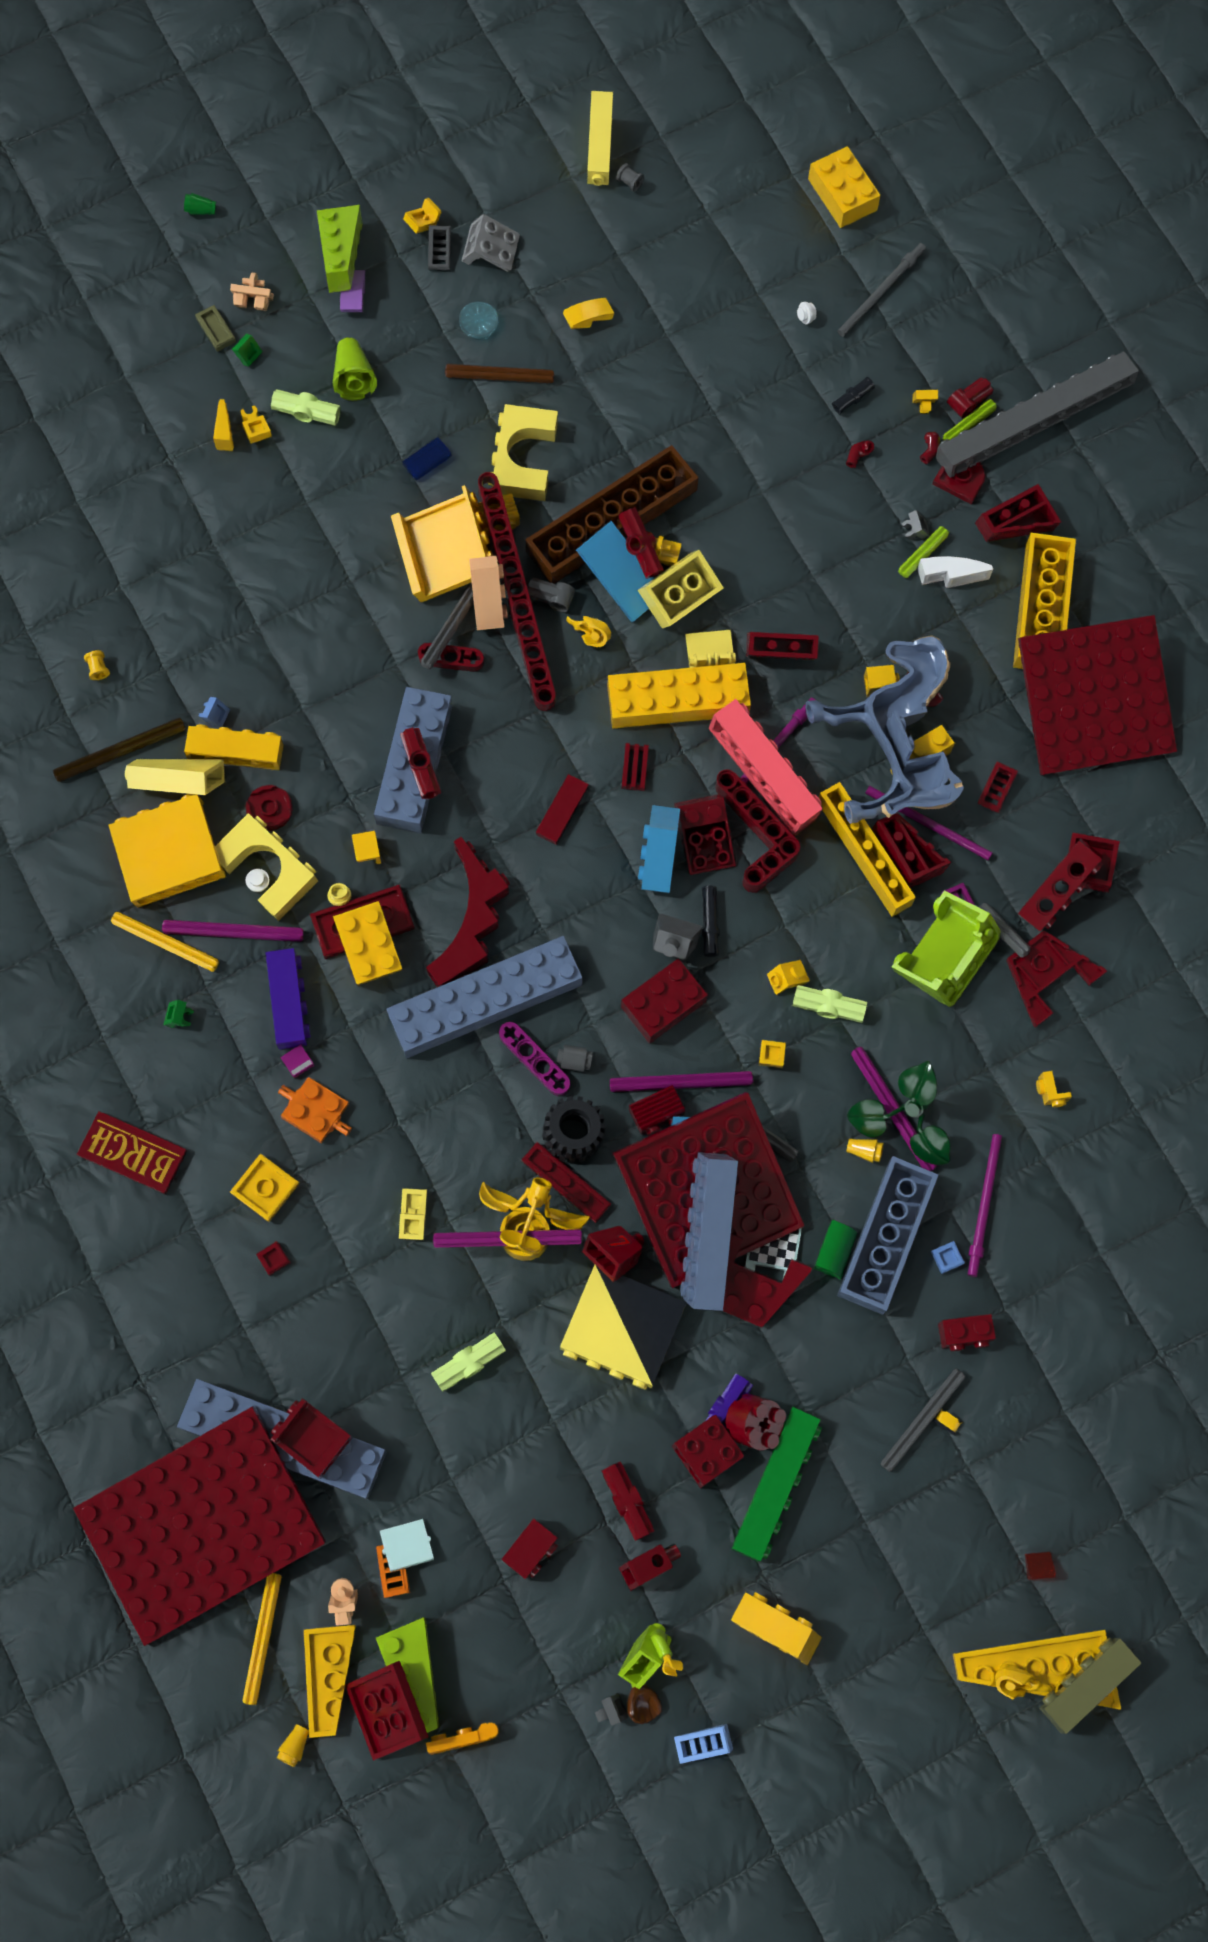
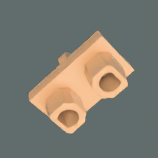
[230,272,274,311]
[328,1578,358,1625]

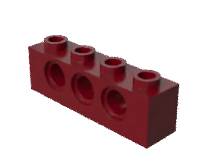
[1018,838,1103,931]

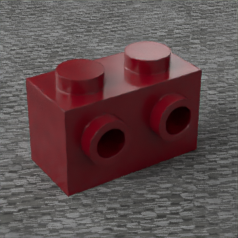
[938,1314,996,1351]
[501,1518,558,1580]

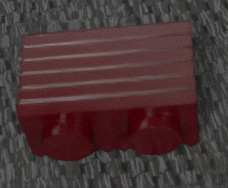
[629,1085,685,1136]

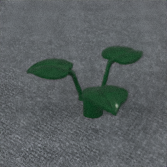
[847,1061,951,1165]

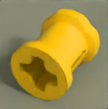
[84,650,110,680]

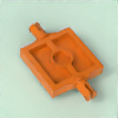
[278,1077,352,1144]

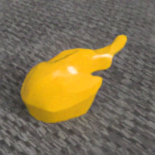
[566,616,611,647]
[995,1664,1052,1700]

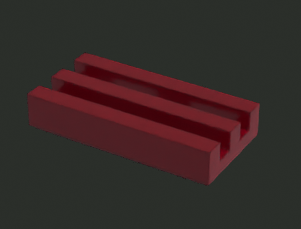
[621,743,649,791]

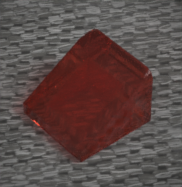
[1024,1552,1056,1580]

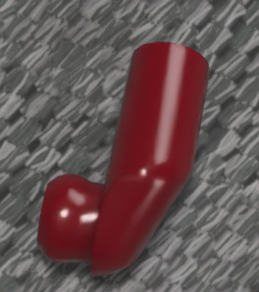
[920,432,940,464]
[846,440,875,468]

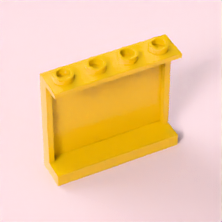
[391,485,494,603]
[108,794,226,908]

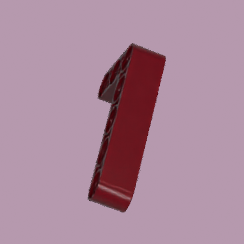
[715,769,800,893]

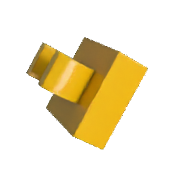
[913,390,938,413]
[759,1040,786,1068]

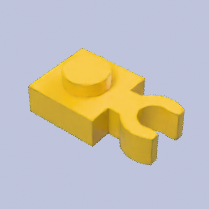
[241,406,272,444]

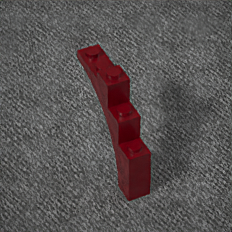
[426,836,510,988]

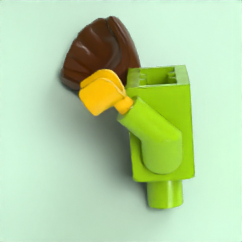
[618,1623,683,1724]

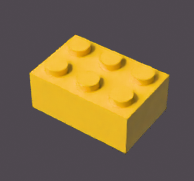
[808,146,881,228]
[333,901,402,986]

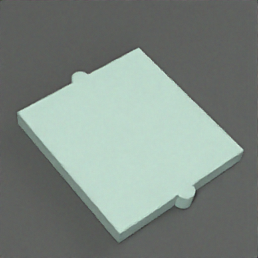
[380,1519,434,1572]

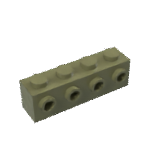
[1039,1638,1141,1734]

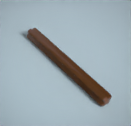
[445,364,554,383]

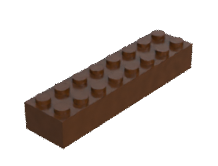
[525,445,699,584]

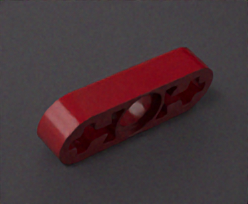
[418,643,484,672]

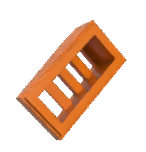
[376,1545,410,1598]

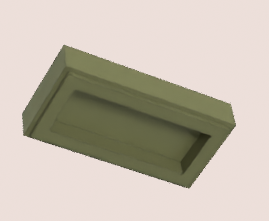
[195,305,236,352]

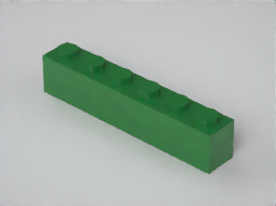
[731,1407,822,1562]

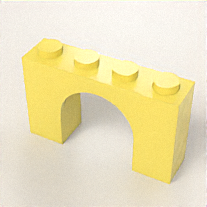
[488,404,558,501]
[215,813,318,921]

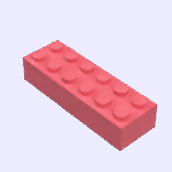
[709,699,823,836]

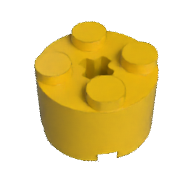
[500,1207,550,1261]

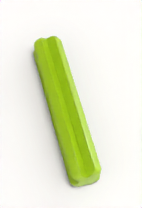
[942,399,997,441]
[898,526,949,578]

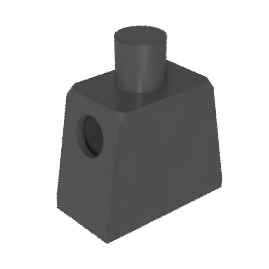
[653,913,703,959]

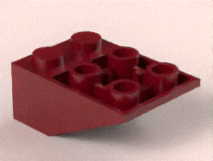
[674,794,736,875]

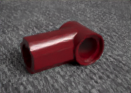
[947,377,993,419]

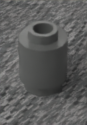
[557,1045,593,1072]

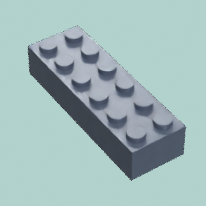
[374,687,452,833]
[680,1152,738,1311]
[837,1156,938,1315]

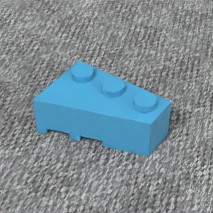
[638,805,680,893]

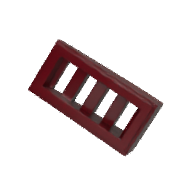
[977,761,1018,813]

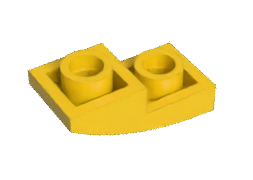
[563,298,614,329]

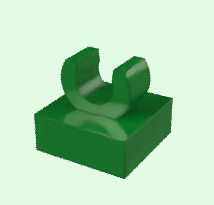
[232,334,263,367]
[163,1000,194,1028]

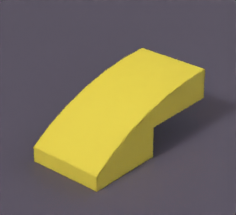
[399,1188,427,1240]

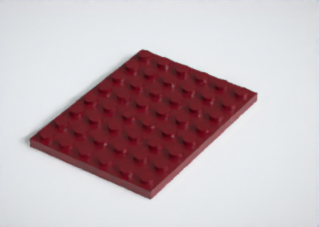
[73,1406,326,1646]

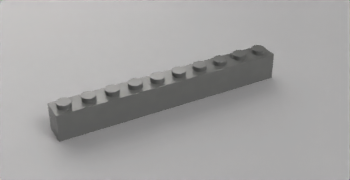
[936,352,1139,478]

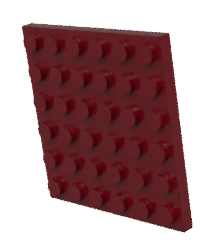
[1018,615,1177,775]
[613,1092,804,1288]

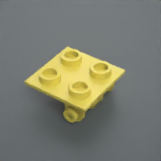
[685,630,736,668]

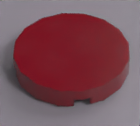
[245,785,293,831]

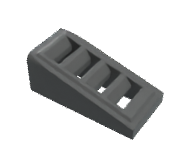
[428,225,451,271]

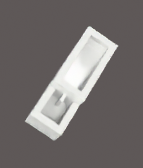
[917,556,993,588]

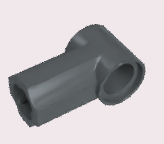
[528,577,575,613]

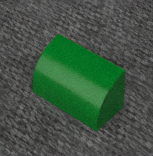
[814,1220,857,1279]

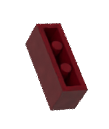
[746,632,819,660]

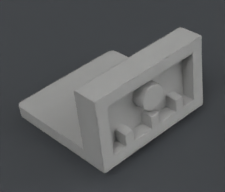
[462,214,520,272]

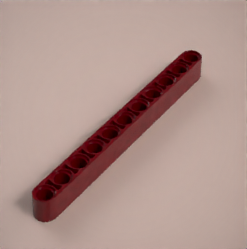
[478,472,555,711]

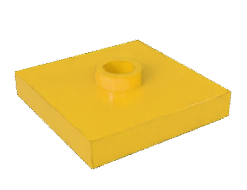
[230,1153,300,1222]

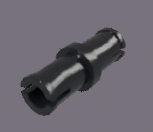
[832,377,875,414]

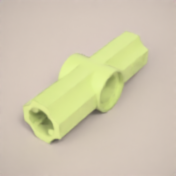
[271,389,341,425]
[792,985,867,1023]
[431,1332,506,1392]

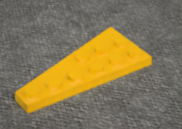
[953,1630,1121,1710]

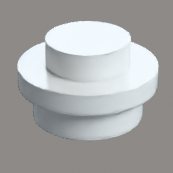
[797,302,816,324]
[246,869,270,892]

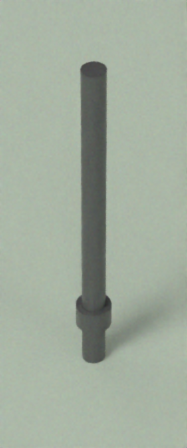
[837,243,926,337]

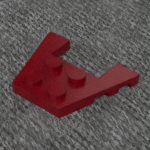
[1006,930,1107,1028]
[723,1233,812,1327]

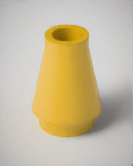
[847,1138,884,1163]
[277,1724,309,1767]

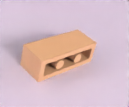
[469,556,508,630]

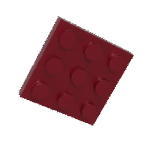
[345,1661,429,1760]

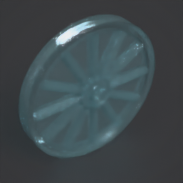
[459,301,498,339]

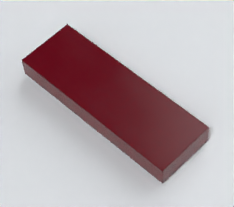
[536,774,589,845]

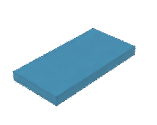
[576,521,655,622]

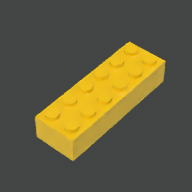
[1013,533,1076,669]
[607,663,751,729]

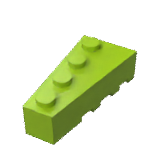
[317,205,363,293]
[376,1617,439,1733]

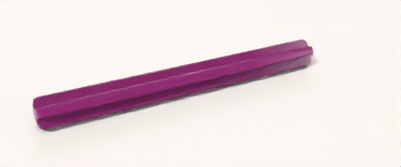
[162,920,304,942]
[851,1047,937,1171]
[610,1071,753,1092]
[433,1229,582,1248]

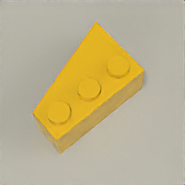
[731,1592,822,1666]

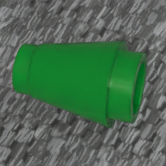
[184,193,216,215]

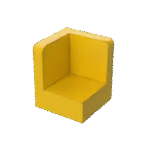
[352,831,381,864]

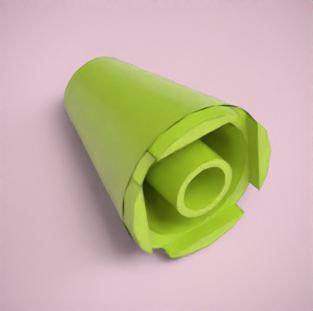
[333,337,377,401]

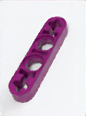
[499,1022,570,1096]

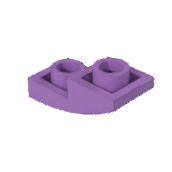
[340,270,365,312]

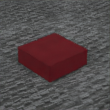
[256,1241,290,1276]

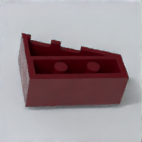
[975,484,1061,542]

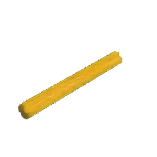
[111,912,219,972]
[242,1573,281,1705]

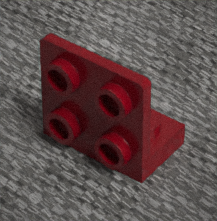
[671,1415,744,1489]

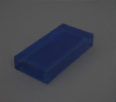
[402,437,452,481]

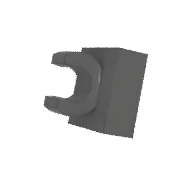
[902,510,930,540]
[594,1693,628,1726]

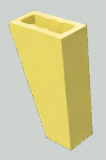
[587,91,613,186]
[125,759,225,795]

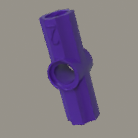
[706,1373,753,1429]

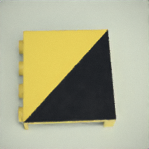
[560,1265,687,1390]

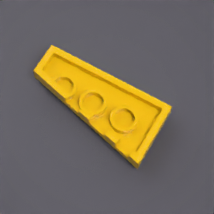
[304,1625,356,1738]

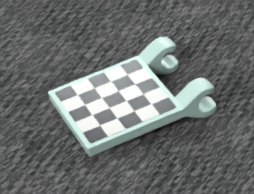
[745,1228,802,1280]

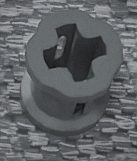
[616,163,644,192]

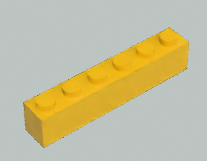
[819,782,916,917]

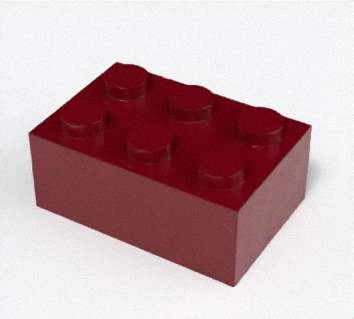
[621,958,708,1044]

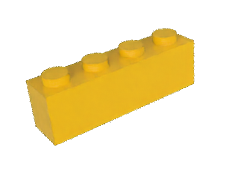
[184,724,284,770]

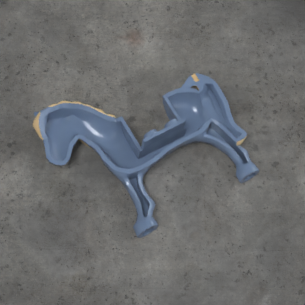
[805,635,964,824]

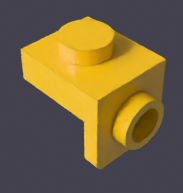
[403,198,441,234]
[767,960,810,995]
[1036,1071,1072,1108]

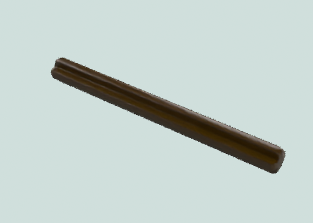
[53,718,185,782]

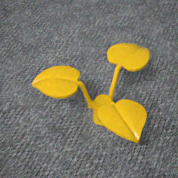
[479,1177,590,1254]

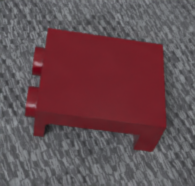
[270,1398,353,1479]

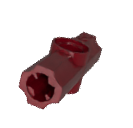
[618,507,664,579]
[400,727,441,799]
[601,1461,654,1541]

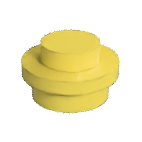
[327,883,351,906]

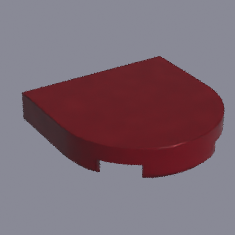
[932,462,985,505]

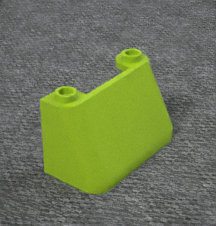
[892,890,1001,1007]

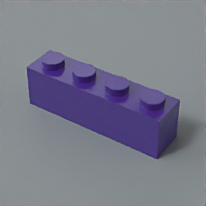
[265,948,311,1050]

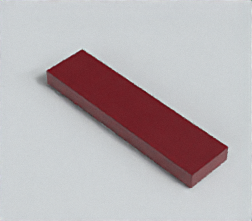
[521,1142,611,1224]

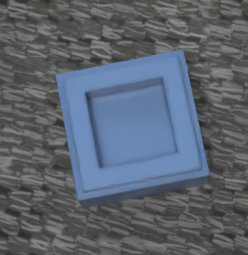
[931,1241,965,1274]

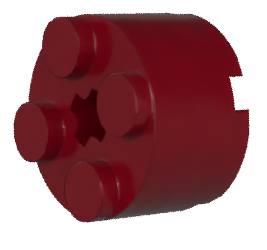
[726,1394,786,1450]

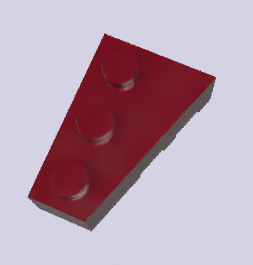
[871,812,951,888]

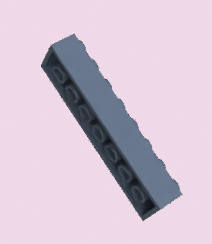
[386,936,582,1059]
[177,1379,387,1500]

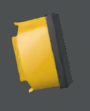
[933,1409,962,1435]

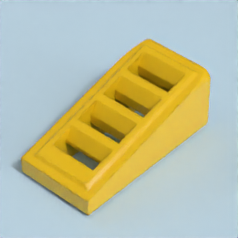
[213,399,234,451]

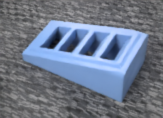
[674,1724,733,1764]

